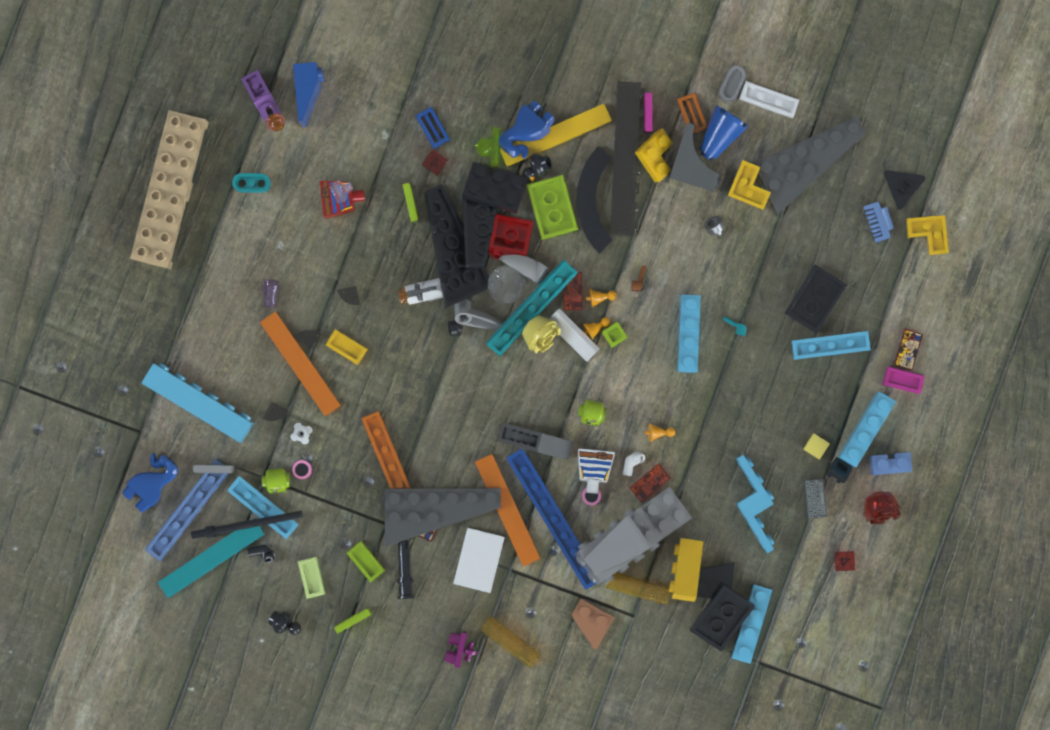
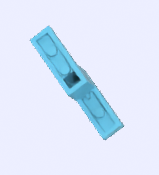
[735,455,774,553]

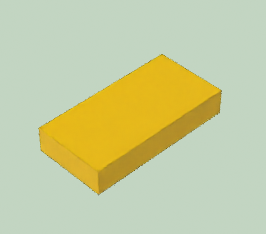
[325,329,368,365]

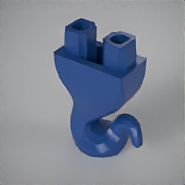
[499,101,555,159]
[122,453,179,512]

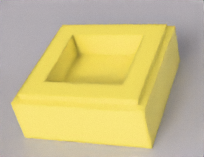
[803,433,830,460]

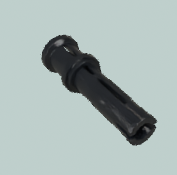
[396,541,414,599]

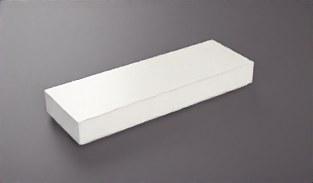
[739,81,799,119]
[549,308,600,362]

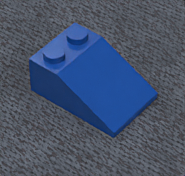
[293,62,324,127]

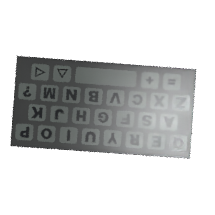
[803,479,827,519]

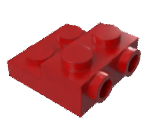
[488,214,533,260]

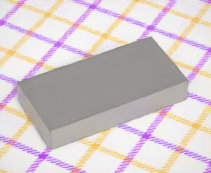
[193,465,234,473]

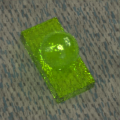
[476,127,499,168]

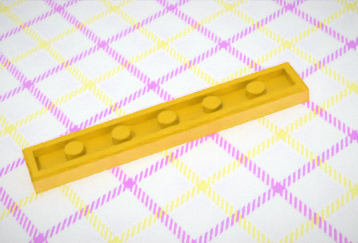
[499,104,612,167]

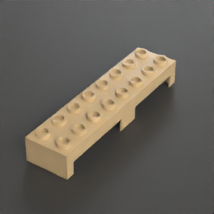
[130,110,209,270]

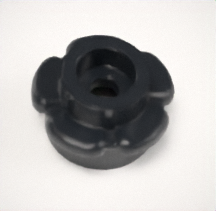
[448,318,462,337]

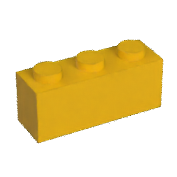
[669,538,703,602]

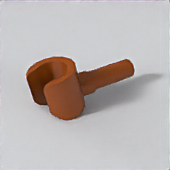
[631,265,646,292]

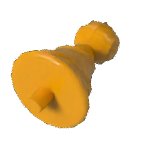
[586,289,617,308]
[583,317,611,340]
[645,423,675,442]

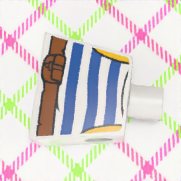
[578,449,615,494]

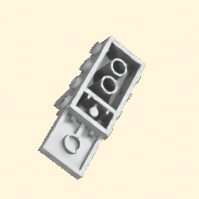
[575,487,692,585]

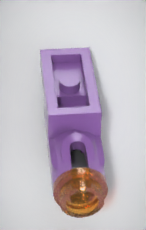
[241,70,285,132]

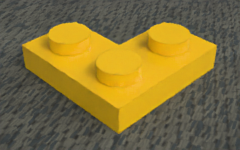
[635,128,673,183]
[728,160,771,210]
[906,215,949,255]

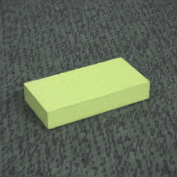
[298,557,326,599]

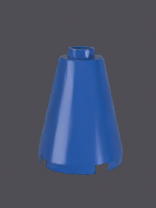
[700,105,748,160]

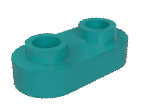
[232,173,271,193]

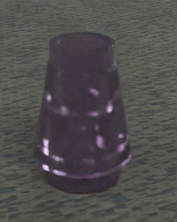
[262,280,281,308]

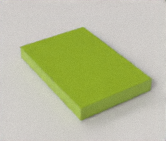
[526,175,578,240]

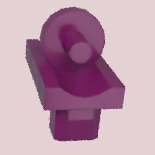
[445,631,478,668]

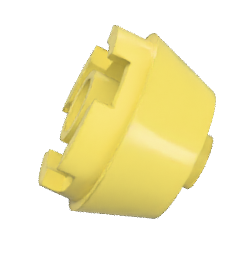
[522,315,561,354]

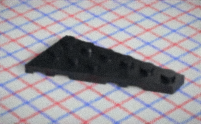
[424,184,494,309]

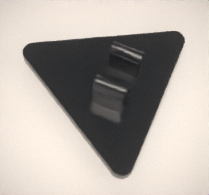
[883,170,925,210]

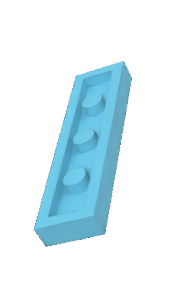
[791,331,871,360]
[227,476,299,539]
[731,584,772,664]

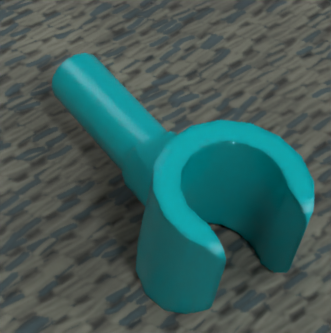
[723,316,747,336]

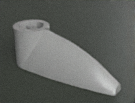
[499,255,549,285]
[454,299,503,330]

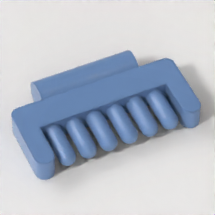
[863,202,894,243]

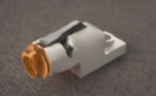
[398,278,443,305]

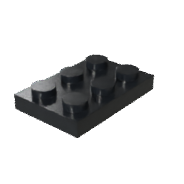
[462,162,528,214]
[784,265,847,334]
[689,583,755,652]

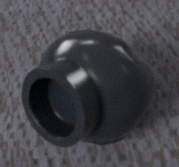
[522,153,552,181]
[268,611,301,635]

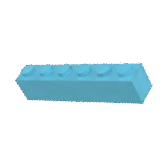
[142,363,254,443]

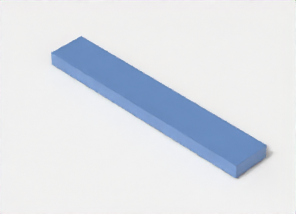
[145,458,229,561]

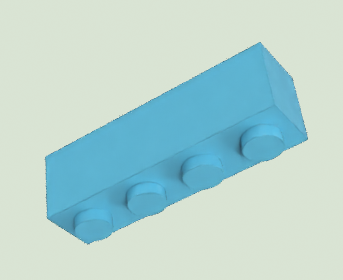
[677,294,701,373]
[837,391,896,467]

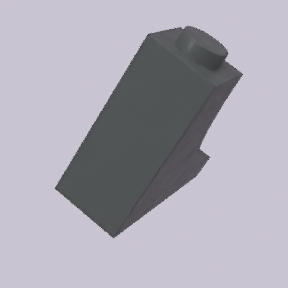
[669,123,721,192]
[498,423,573,460]

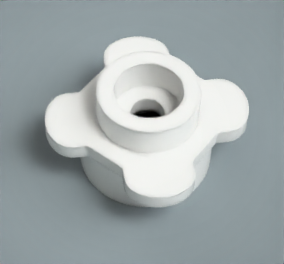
[291,423,312,444]

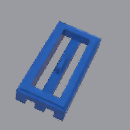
[415,106,450,149]

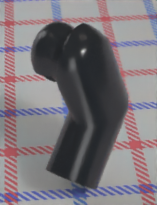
[247,545,275,563]

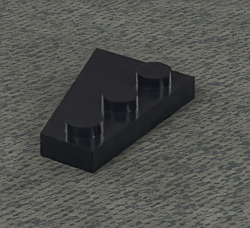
[697,562,735,599]

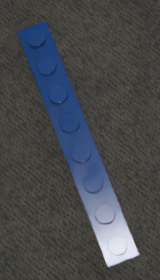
[506,448,596,590]

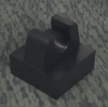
[827,457,853,483]

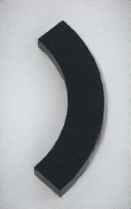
[576,146,613,254]

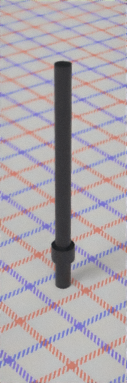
[191,510,303,539]

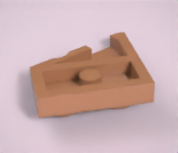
[571,598,614,650]

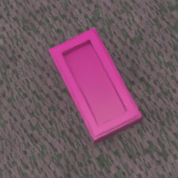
[644,93,653,134]
[882,366,925,394]

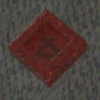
[421,149,448,176]
[834,551,855,571]

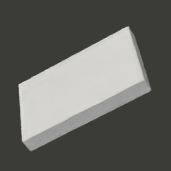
[453,528,505,593]

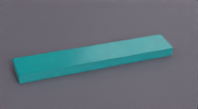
[485,259,578,357]
[157,518,265,598]

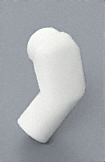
[623,451,645,476]

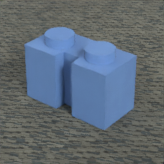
[868,452,912,475]

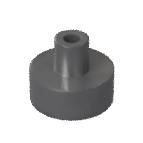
[704,216,725,236]

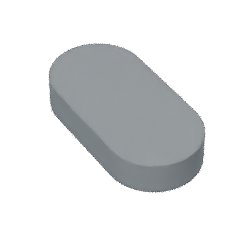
[719,65,746,103]

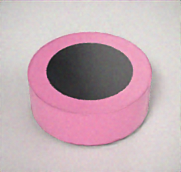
[292,460,312,479]
[582,487,601,505]

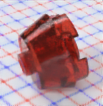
[863,491,901,525]

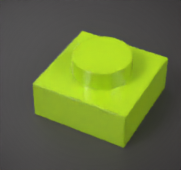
[601,322,628,348]

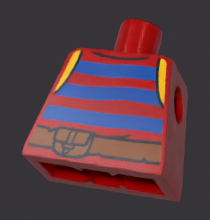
[320,181,365,219]

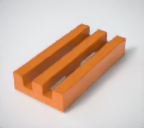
[677,93,708,134]

